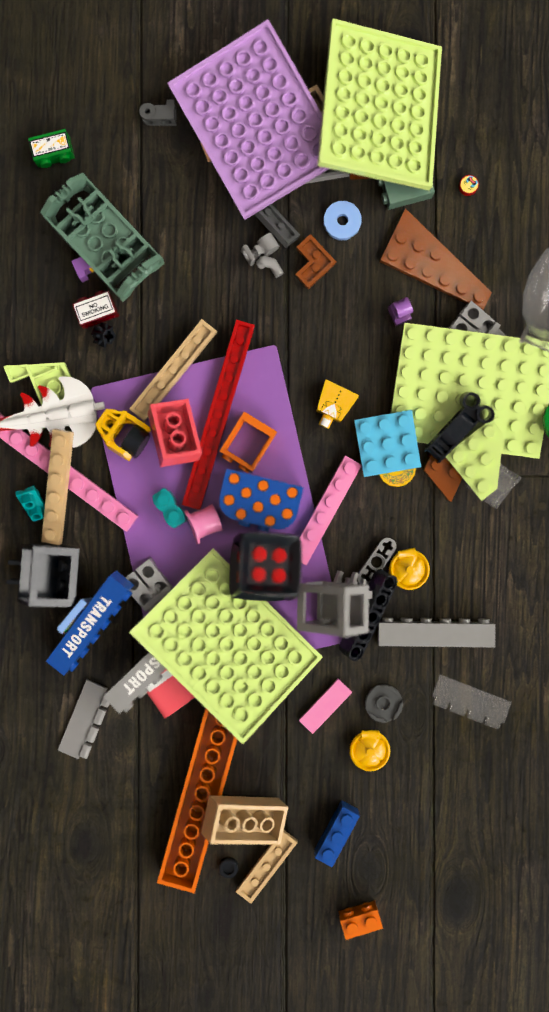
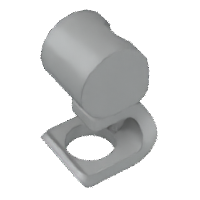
[241,233,280,266]

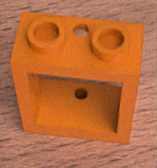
[220,412,277,473]

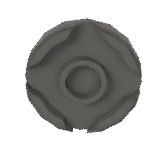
[364,684,403,723]

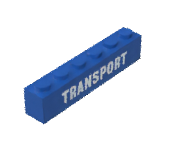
[46,571,134,676]

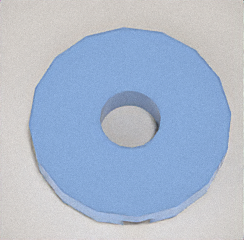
[324,201,361,240]

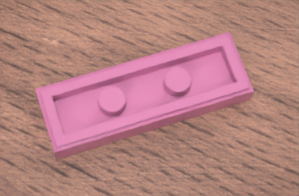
[299,679,352,734]

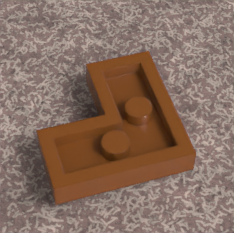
[295,234,336,290]

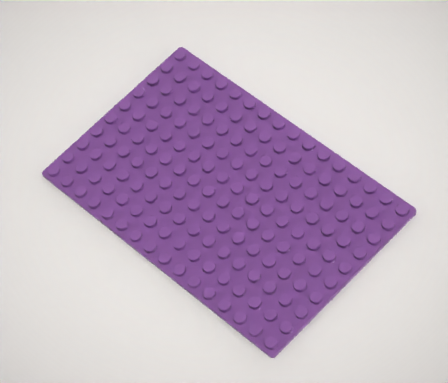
[91,345,343,649]

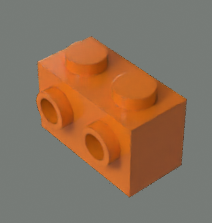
[339,900,383,940]

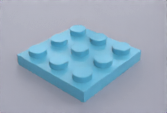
[354,410,421,477]

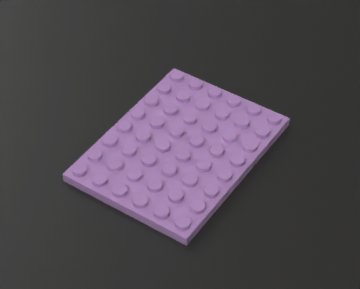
[168,20,329,220]

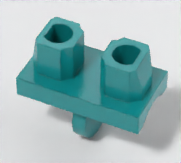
[16,486,45,521]

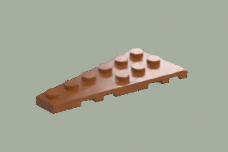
[380,208,492,310]

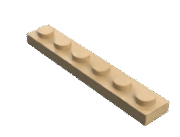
[129,319,217,421]
[41,429,74,546]

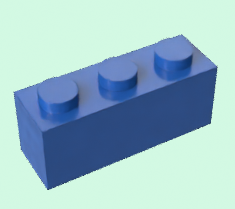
[314,800,360,867]

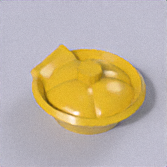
[389,548,430,590]
[350,730,390,771]

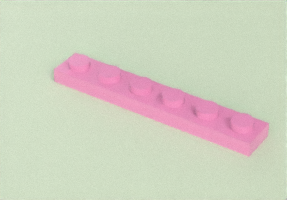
[299,456,362,565]

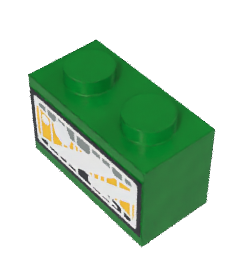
[28,129,75,168]

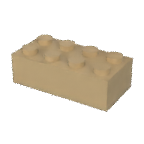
[201,795,288,844]

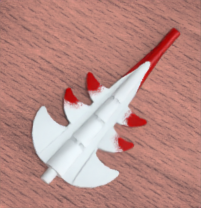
[0,376,105,448]

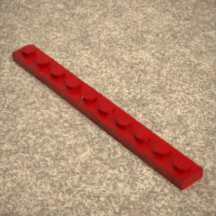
[182,320,255,510]

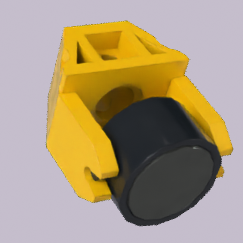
[95,409,151,461]

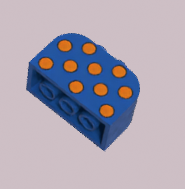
[219,469,304,532]

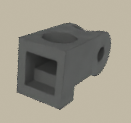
[139,99,177,126]

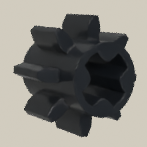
[91,322,116,348]

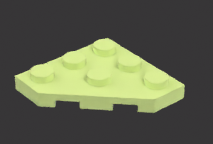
[446,421,503,501]

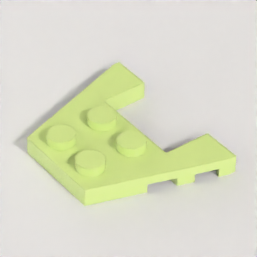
[4,362,71,430]

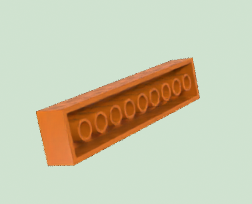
[157,708,237,893]

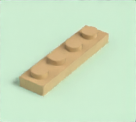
[236,830,298,903]

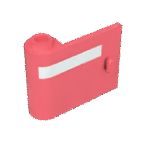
[147,669,195,719]

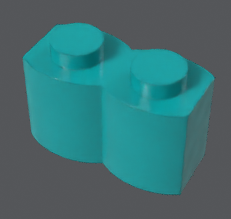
[152,488,188,528]

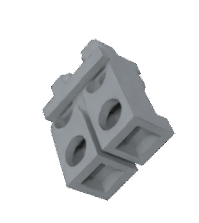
[448,301,506,336]
[126,558,174,612]

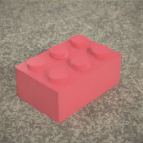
[147,399,202,467]

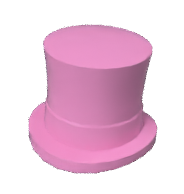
[184,504,223,545]

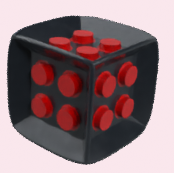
[229,532,302,601]

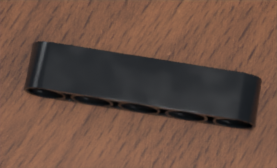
[339,569,397,661]

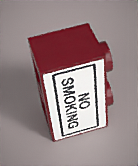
[72,290,119,329]

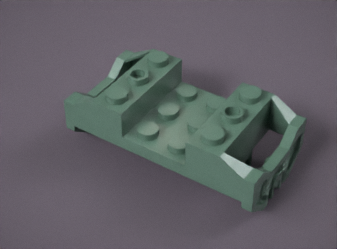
[40,173,165,302]

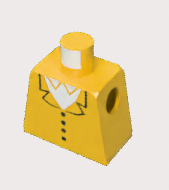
[316,380,359,429]

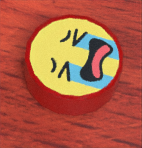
[459,175,479,196]

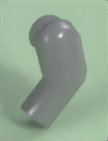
[256,255,284,278]

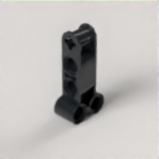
[423,392,495,464]

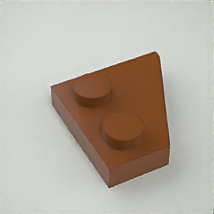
[423,455,462,502]

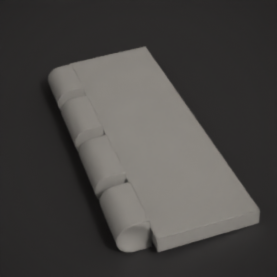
[58,679,109,759]

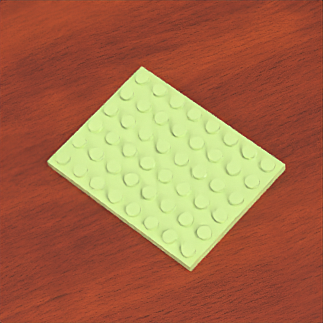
[317,19,442,190]
[391,323,549,459]
[129,549,322,744]

